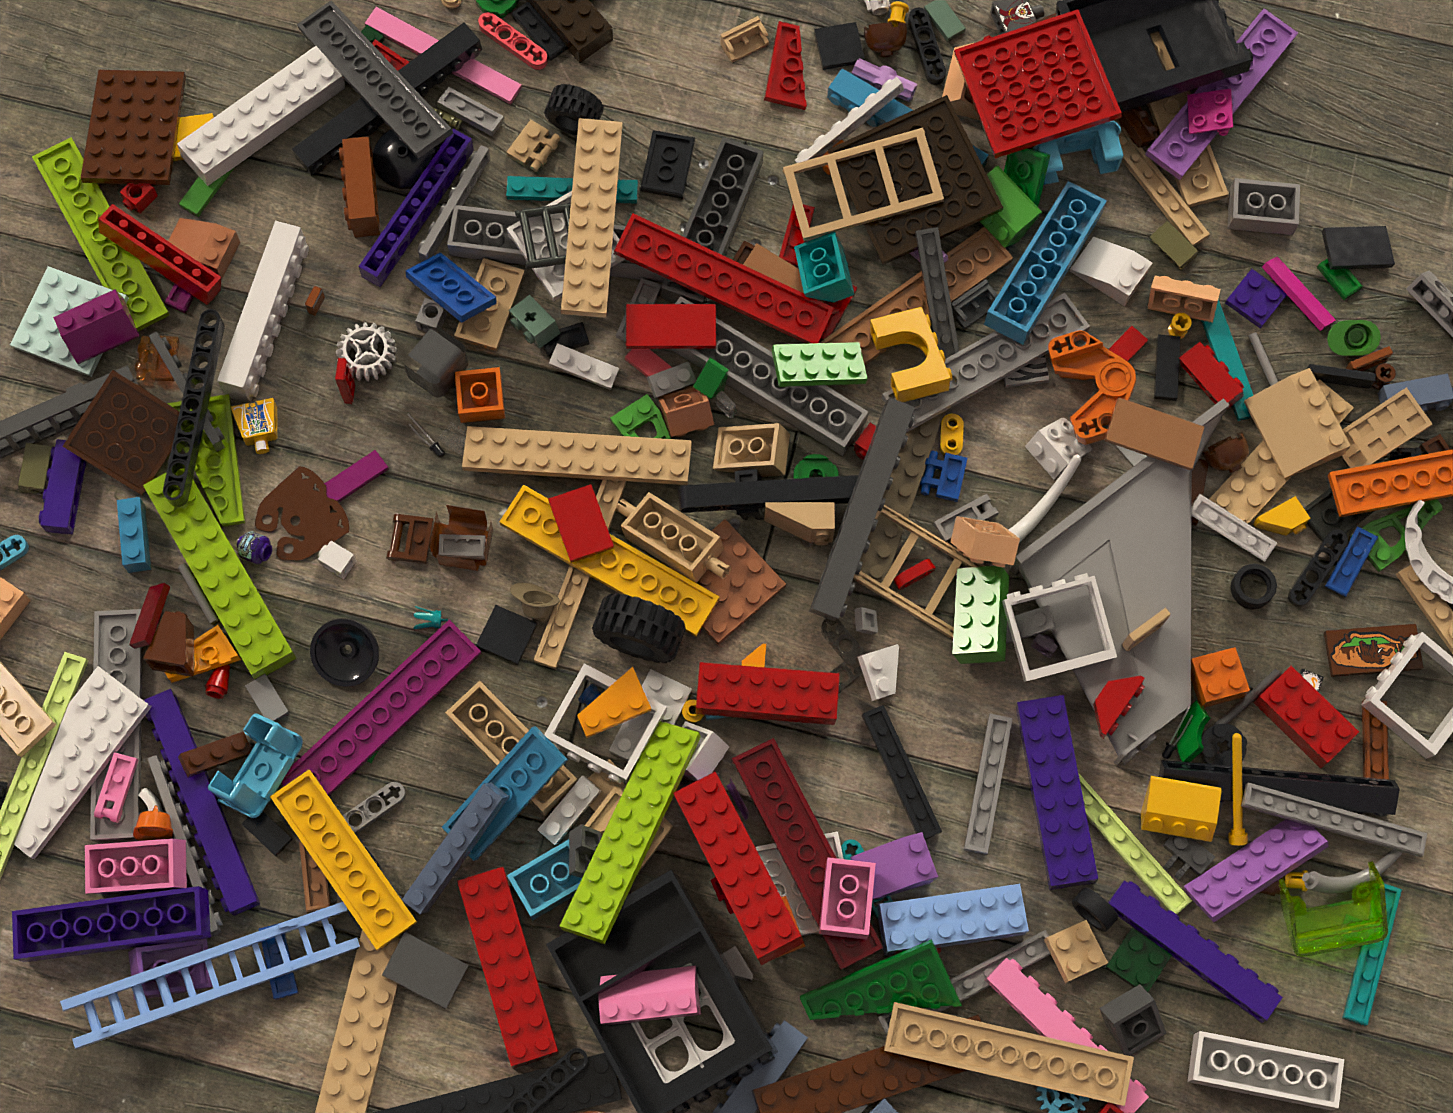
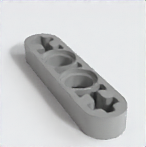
[343,782,406,834]

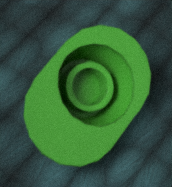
[1327,320,1381,356]

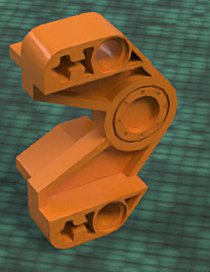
[1048,330,1136,445]

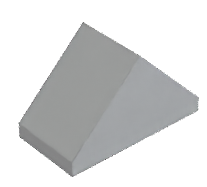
[723,946,753,983]

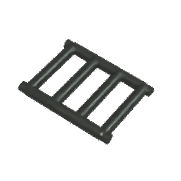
[515,203,571,269]

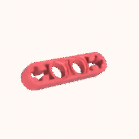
[478,12,548,70]

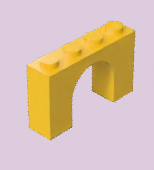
[870,307,953,402]

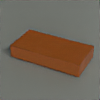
[1345,346,1393,371]

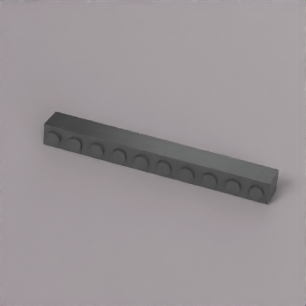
[809,398,916,621]

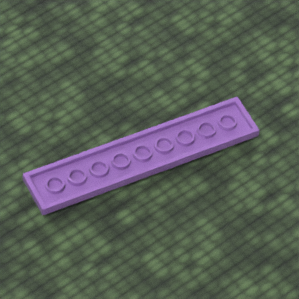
[1145,9,1298,180]

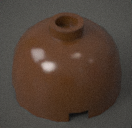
[864,22,907,57]
[1202,432,1249,473]

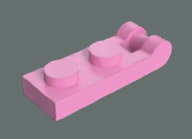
[94,752,139,823]

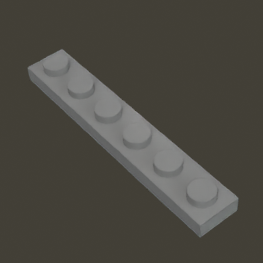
[418,145,490,262]
[964,713,1013,855]

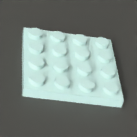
[10,266,129,377]

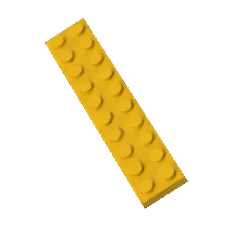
[499,485,720,637]

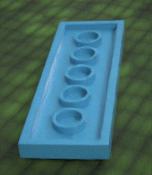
[442,726,568,861]

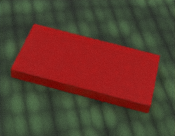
[626,304,716,349]

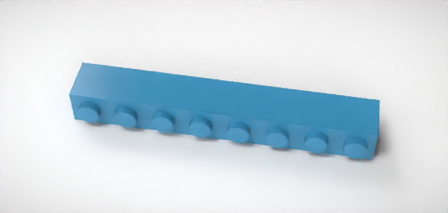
[827,68,988,168]

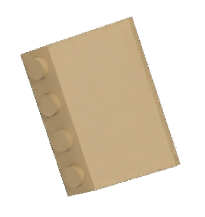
[1244,368,1351,479]

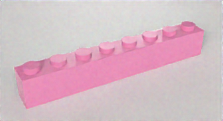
[985,958,1149,1113]

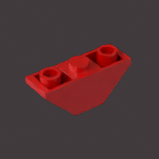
[1093,675,1145,739]

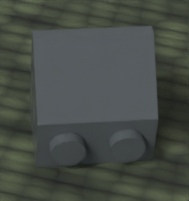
[1099,984,1167,1056]

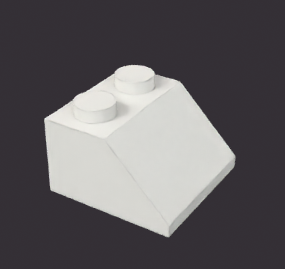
[682,721,729,782]

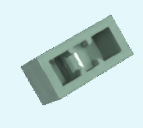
[509,295,560,349]

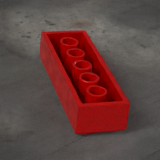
[695,662,840,725]

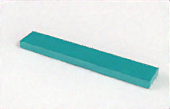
[1201,299,1253,421]
[1342,882,1402,1026]

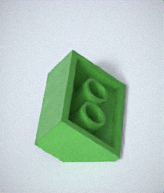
[980,166,1042,248]

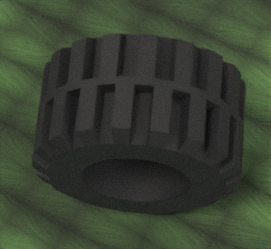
[544,84,604,135]

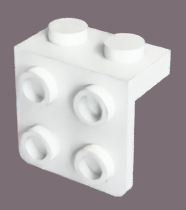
[1025,418,1092,479]

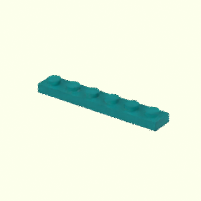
[506,176,638,204]

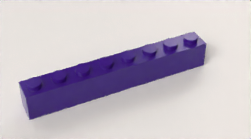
[1108,880,1283,1023]

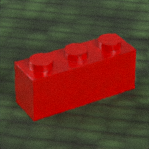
[1179,342,1244,409]

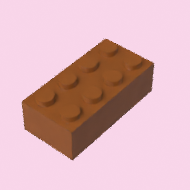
[339,137,381,238]

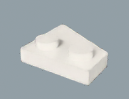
[858,644,899,701]

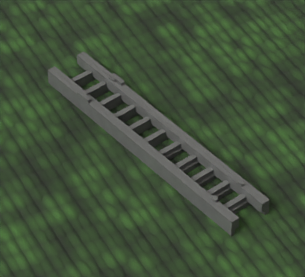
[0,365,139,459]

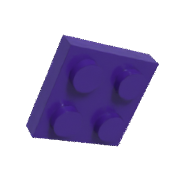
[1225,269,1287,329]

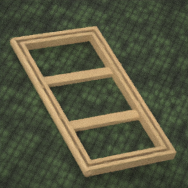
[783,128,944,241]
[853,505,985,640]

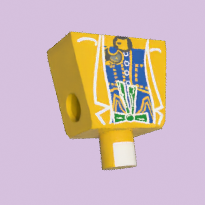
[231,398,278,454]

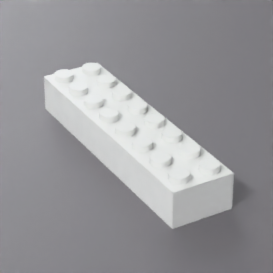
[177,46,345,186]
[217,221,309,403]

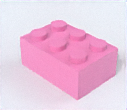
[819,858,876,940]

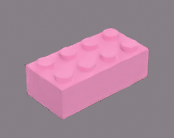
[85,839,187,894]

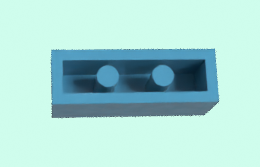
[117,497,151,573]

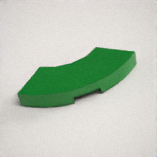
[1177,700,1211,762]

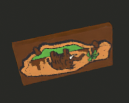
[1324,624,1424,677]

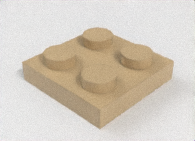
[1044,920,1108,983]

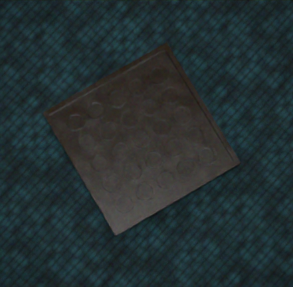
[828,95,1003,265]

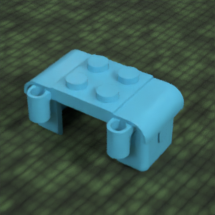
[1033,120,1124,185]
[208,713,303,818]

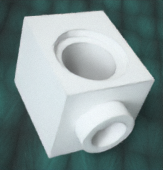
[318,541,356,579]

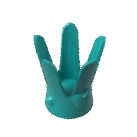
[413,606,448,629]

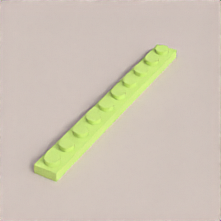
[0,652,88,880]

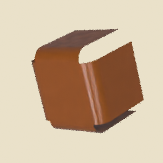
[429,505,493,571]

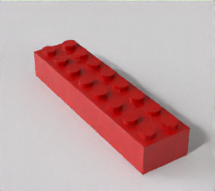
[673,771,804,966]
[457,867,559,1069]

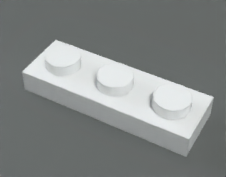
[549,343,619,390]
[538,775,601,845]

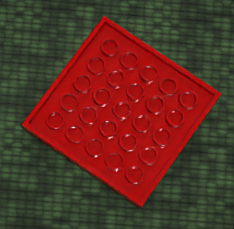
[954,9,1122,159]

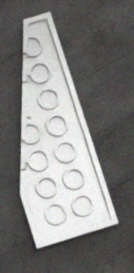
[14,666,152,859]

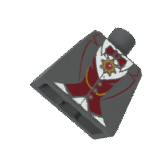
[990,0,1044,35]

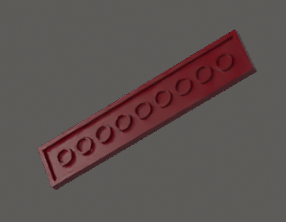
[732,738,883,971]

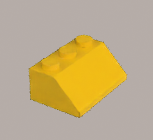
[1141,776,1221,842]

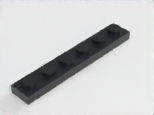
[862,705,942,840]

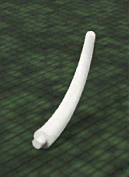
[1008,454,1081,543]

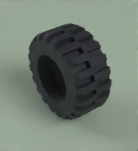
[592,593,686,663]

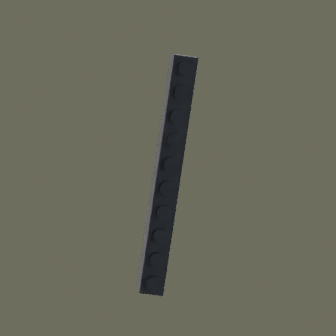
[292,22,482,176]
[1159,760,1400,817]

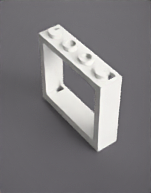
[1002,573,1117,682]
[1361,632,1453,759]
[544,664,667,784]

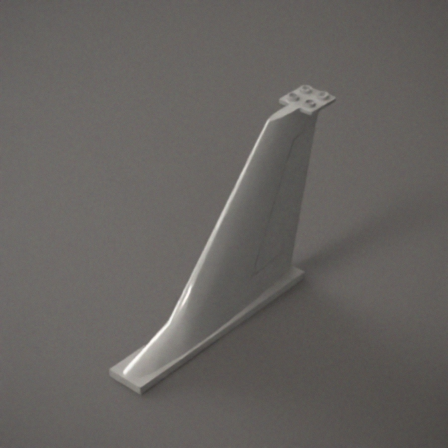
[1009,398,1229,766]

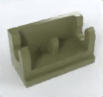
[1149,221,1198,270]
[18,443,52,494]

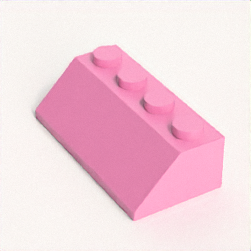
[598,965,701,1025]

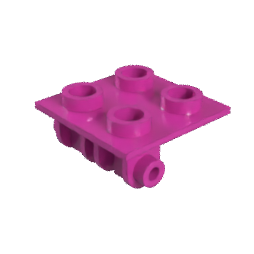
[1187,89,1233,136]

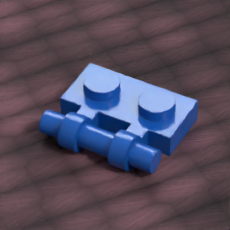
[920,451,968,502]

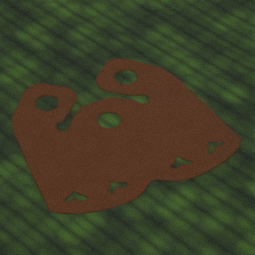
[255,466,349,560]

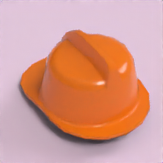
[133,805,173,841]

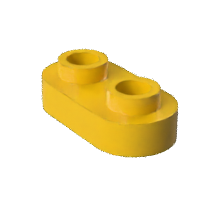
[940,413,964,456]

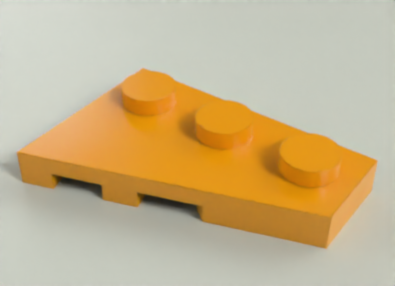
[164,625,241,683]
[577,667,652,738]

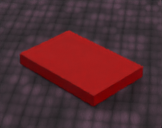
[548,484,614,563]

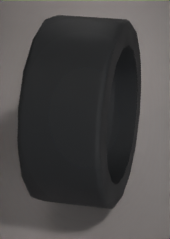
[1230,563,1277,609]
[1072,888,1118,932]

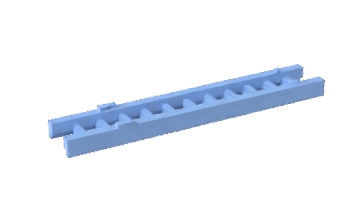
[60,902,360,1050]

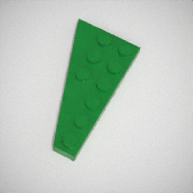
[800,939,962,1020]

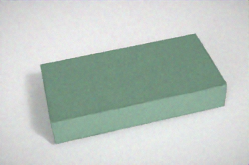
[924,0,966,42]

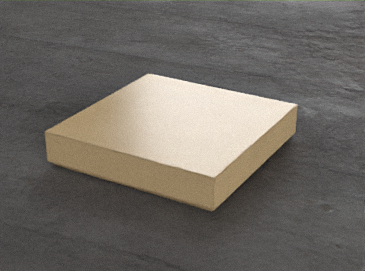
[1122,607,1170,651]

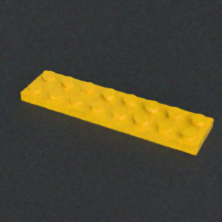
[270,769,417,951]

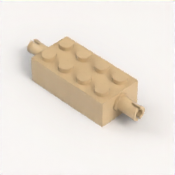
[616,492,731,583]

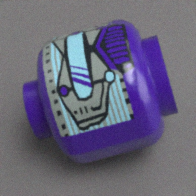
[237,531,272,564]

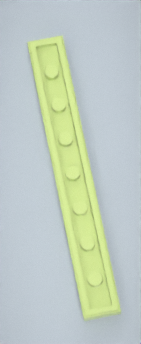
[1078,773,1192,914]

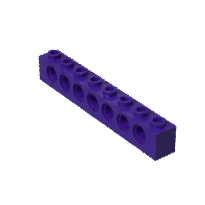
[358,129,474,287]

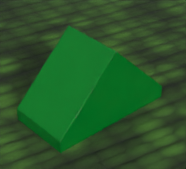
[693,357,729,399]

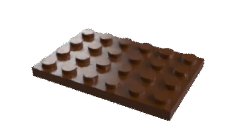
[80,70,186,185]

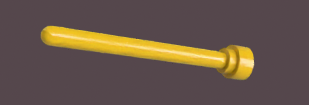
[1228,733,1248,846]

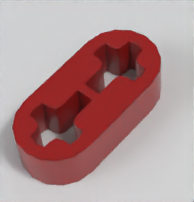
[893,559,936,590]

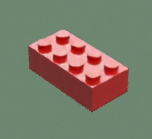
[1253,666,1359,769]

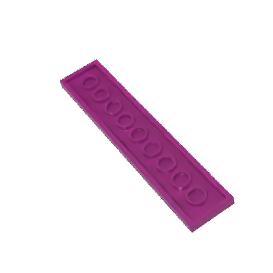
[281,620,482,796]

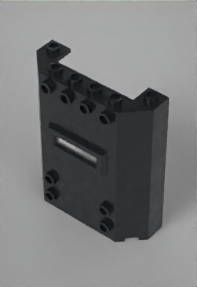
[1056,0,1253,112]

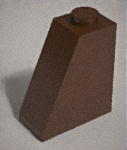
[143,611,194,677]

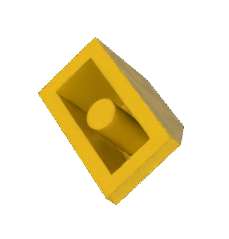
[1253,496,1311,536]

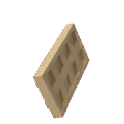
[1342,387,1433,468]

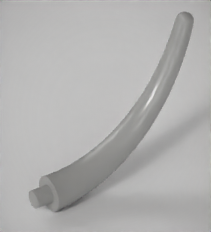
[1302,849,1404,894]

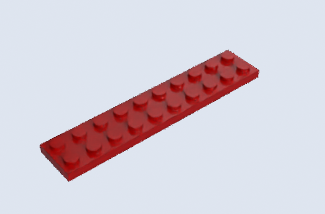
[613,213,834,344]

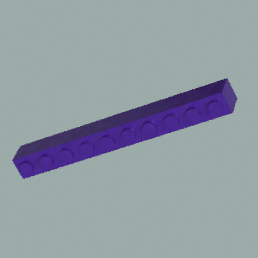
[145,689,260,916]

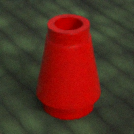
[205,665,231,699]

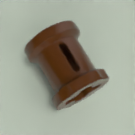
[1372,363,1396,389]

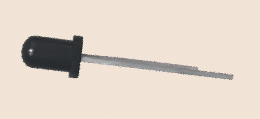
[407,413,445,458]
[1162,706,1193,759]

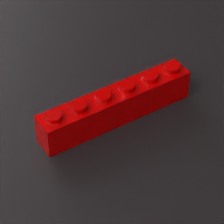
[98,204,221,305]

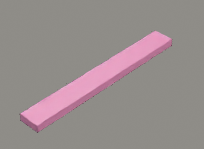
[365,7,522,105]

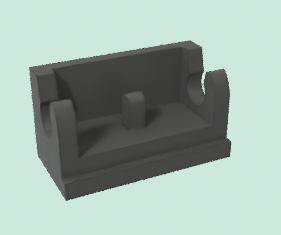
[951,279,998,330]

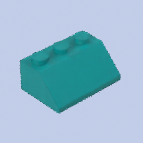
[794,231,854,302]

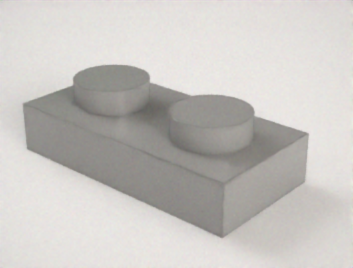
[646,361,696,398]

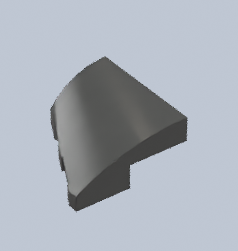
[569,824,602,878]

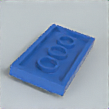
[406,252,497,323]

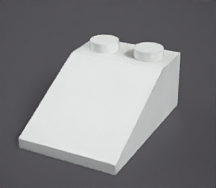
[1069,237,1152,306]

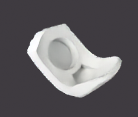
[138,788,163,812]

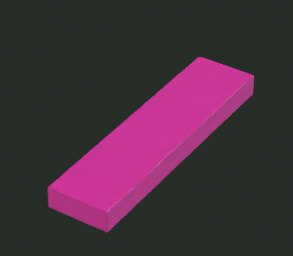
[1262,256,1336,331]

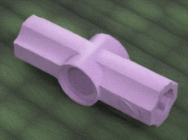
[851,58,917,102]

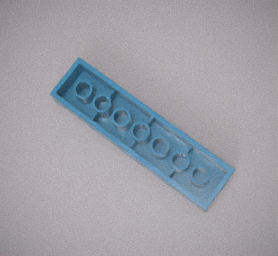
[984,181,1107,345]

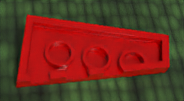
[764,21,807,110]

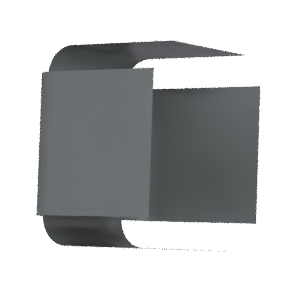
[404,325,468,398]

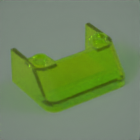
[1279,861,1388,957]

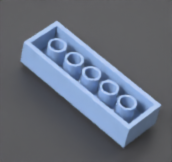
[877,884,1029,956]

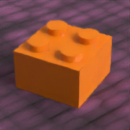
[455,367,505,423]
[1191,647,1250,708]

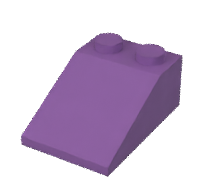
[850,832,938,901]
[128,939,213,1000]

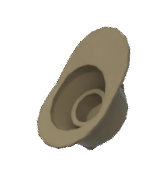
[510,582,560,623]

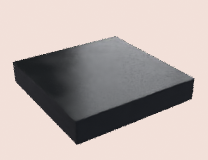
[814,22,865,70]
[476,605,538,665]

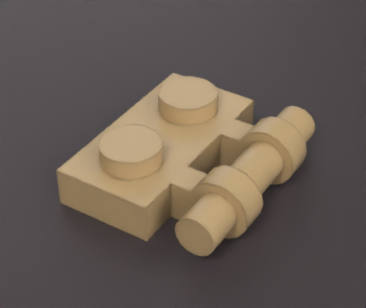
[506,120,561,172]

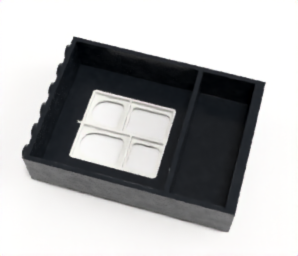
[546,870,778,1113]

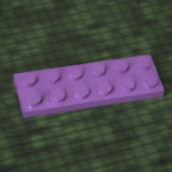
[1184,819,1329,923]

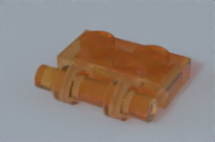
[135,336,179,381]

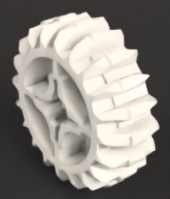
[336,322,397,382]

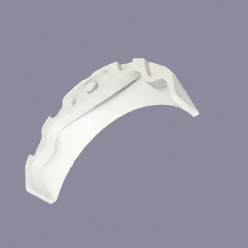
[1405,500,1453,604]

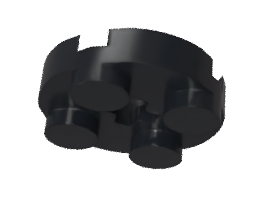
[1201,724,1247,766]

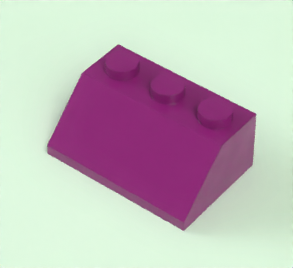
[53,289,139,364]

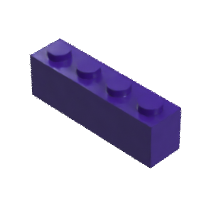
[39,439,87,535]

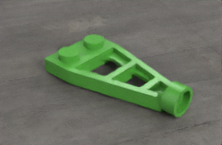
[610,394,671,439]
[1350,499,1442,573]

